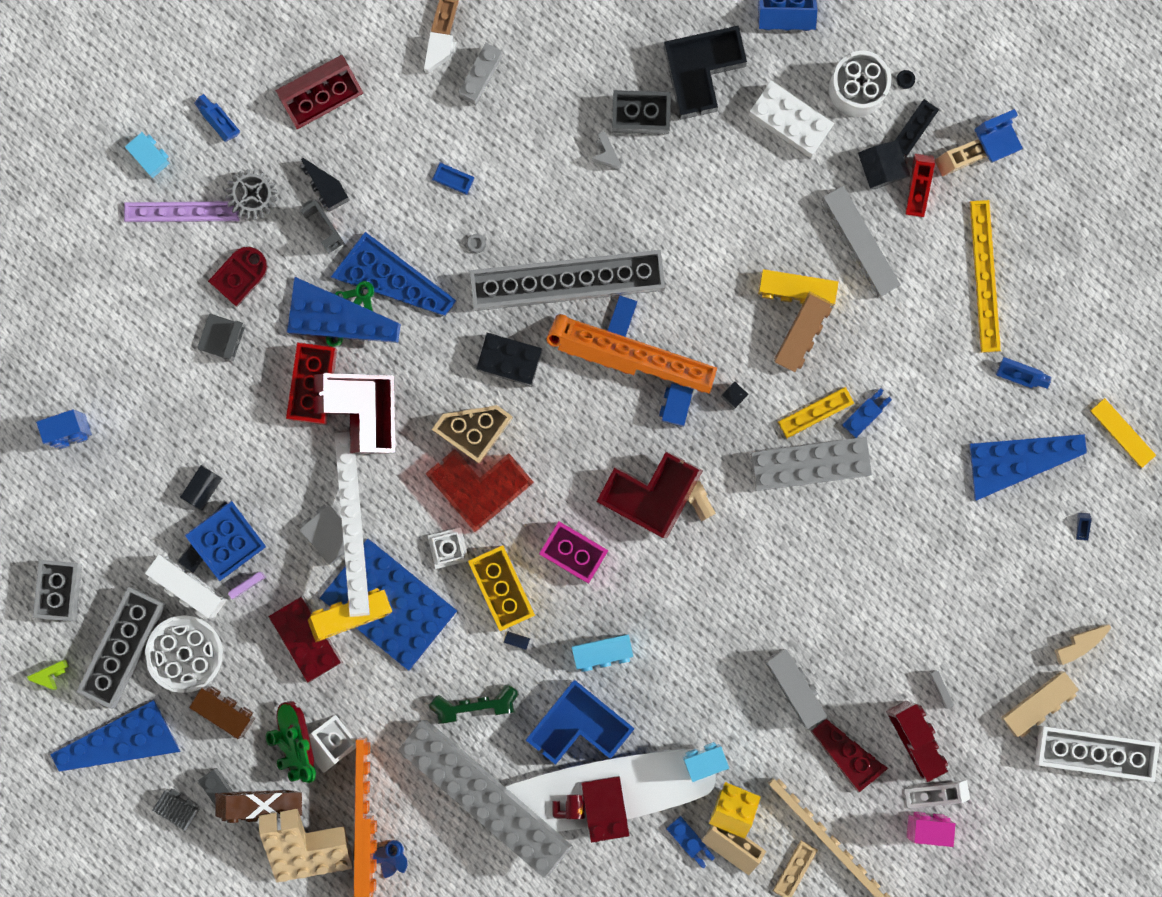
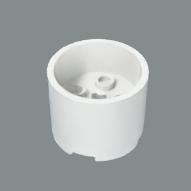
[829,51,891,117]

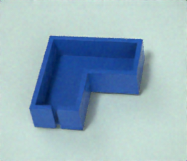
[525,679,635,765]

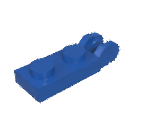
[842,388,892,438]
[666,816,715,868]

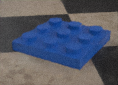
[185,500,266,581]

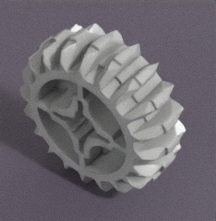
[225,169,277,221]

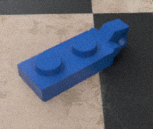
[194,94,240,142]
[996,357,1051,389]

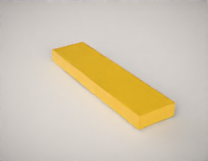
[778,387,855,439]
[1090,398,1156,468]

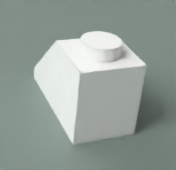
[424,32,457,73]

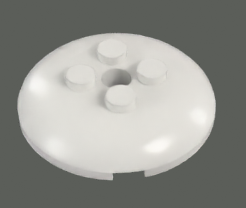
[145,615,223,693]

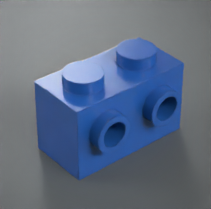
[659,383,694,427]

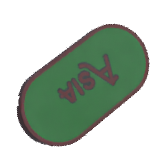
[276,701,314,771]

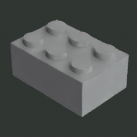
[33,560,82,621]

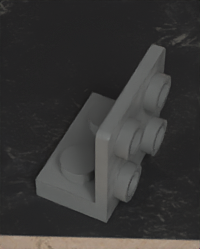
[197,313,246,361]

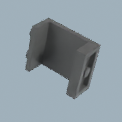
[300,200,345,253]

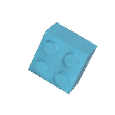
[683,742,729,782]

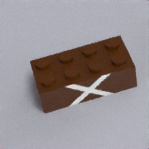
[215,790,302,823]

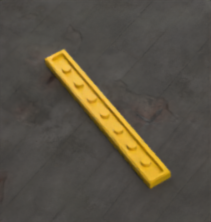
[969,200,1001,353]

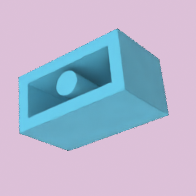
[125,132,170,178]

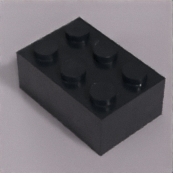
[476,333,543,387]

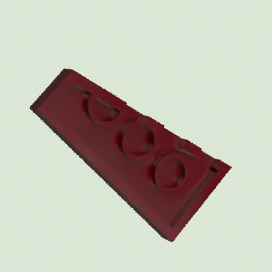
[810,719,889,793]

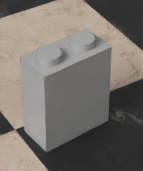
[300,504,345,565]

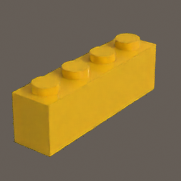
[758,269,839,306]

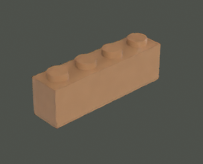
[774,291,832,372]

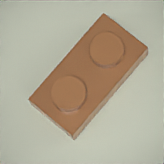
[431,0,459,35]

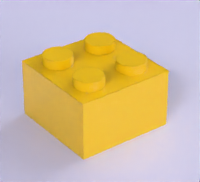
[709,782,761,839]

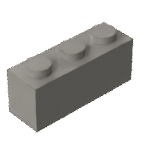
[458,42,503,105]

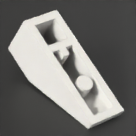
[905,780,970,809]

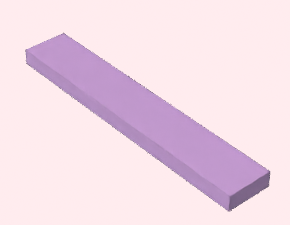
[124,201,239,222]

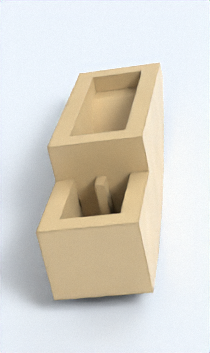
[1054,624,1111,665]

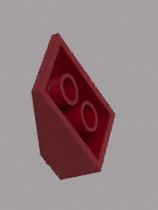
[581,776,630,843]

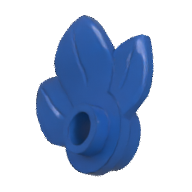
[373,840,408,878]

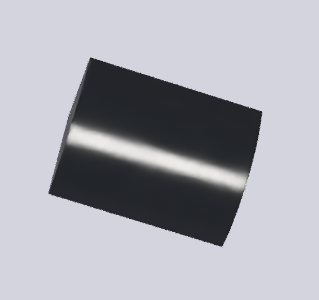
[180,465,223,510]

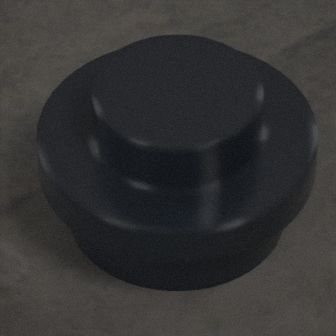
[896,70,915,89]

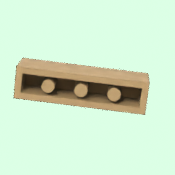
[1001,671,1079,737]

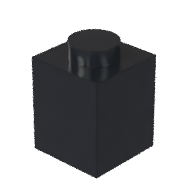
[720,381,749,409]

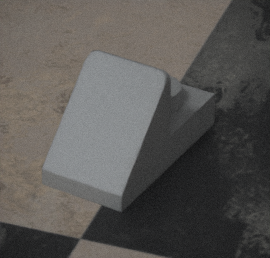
[592,131,621,170]

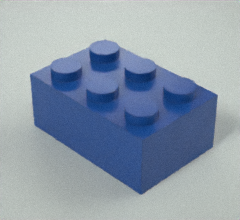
[36,409,92,449]

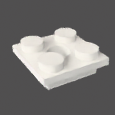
[428,527,469,569]

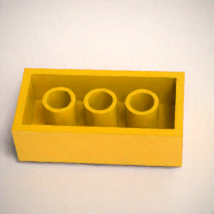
[468,545,536,632]
[308,588,392,642]

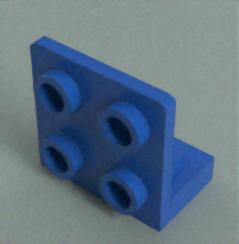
[974,109,1023,163]

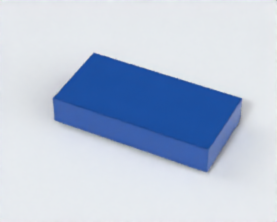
[432,162,475,195]
[608,296,638,337]

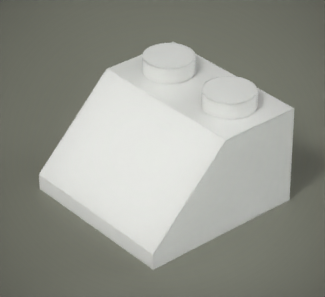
[309,715,356,773]

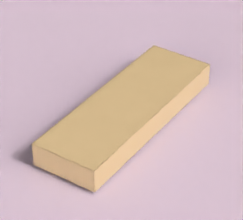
[772,840,818,897]

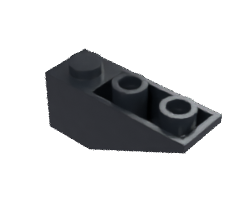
[301,158,350,211]

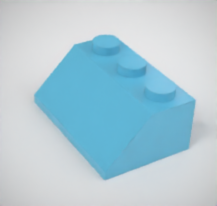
[572,634,633,672]

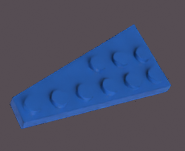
[970,434,1087,501]

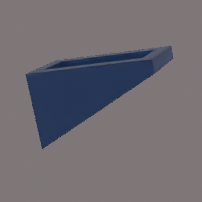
[1076,513,1092,541]
[504,631,530,650]

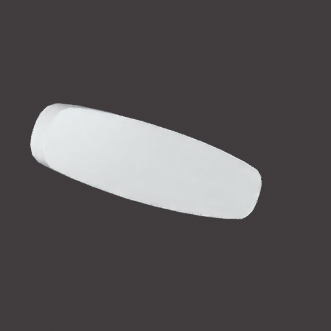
[504,749,716,832]

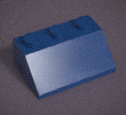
[758,0,818,31]

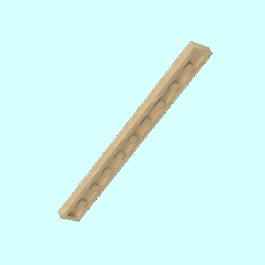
[768,778,890,897]

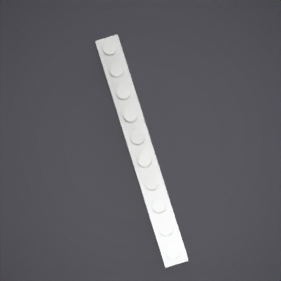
[334,432,370,617]

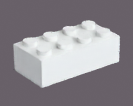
[748,81,834,158]
[145,554,227,619]

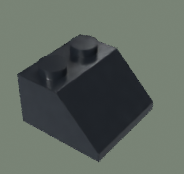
[858,140,911,189]

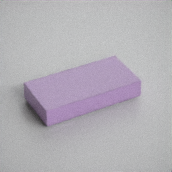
[228,572,266,599]

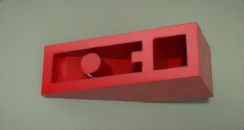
[906,154,935,217]

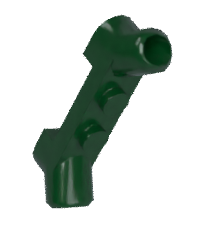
[429,684,519,724]

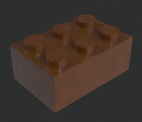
[189,686,256,739]

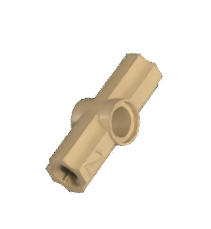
[688,480,716,522]

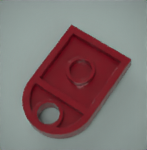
[208,247,268,307]

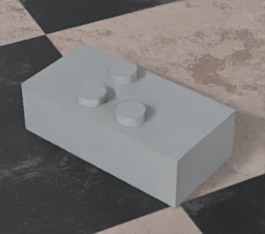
[764,649,828,729]

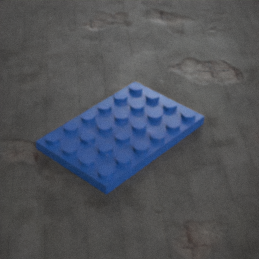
[320,538,457,671]

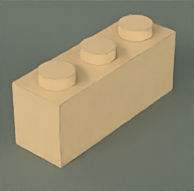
[702,825,766,875]

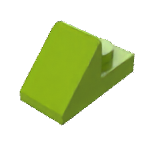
[27,660,69,690]

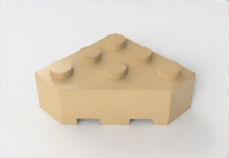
[432,405,513,465]

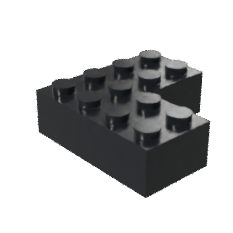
[663,25,747,120]

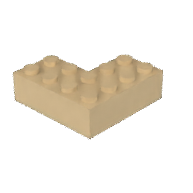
[259,809,353,883]

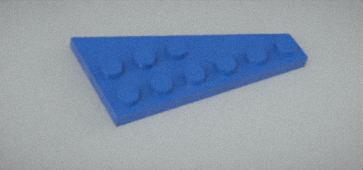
[331,232,457,316]
[287,277,401,343]
[50,700,181,772]

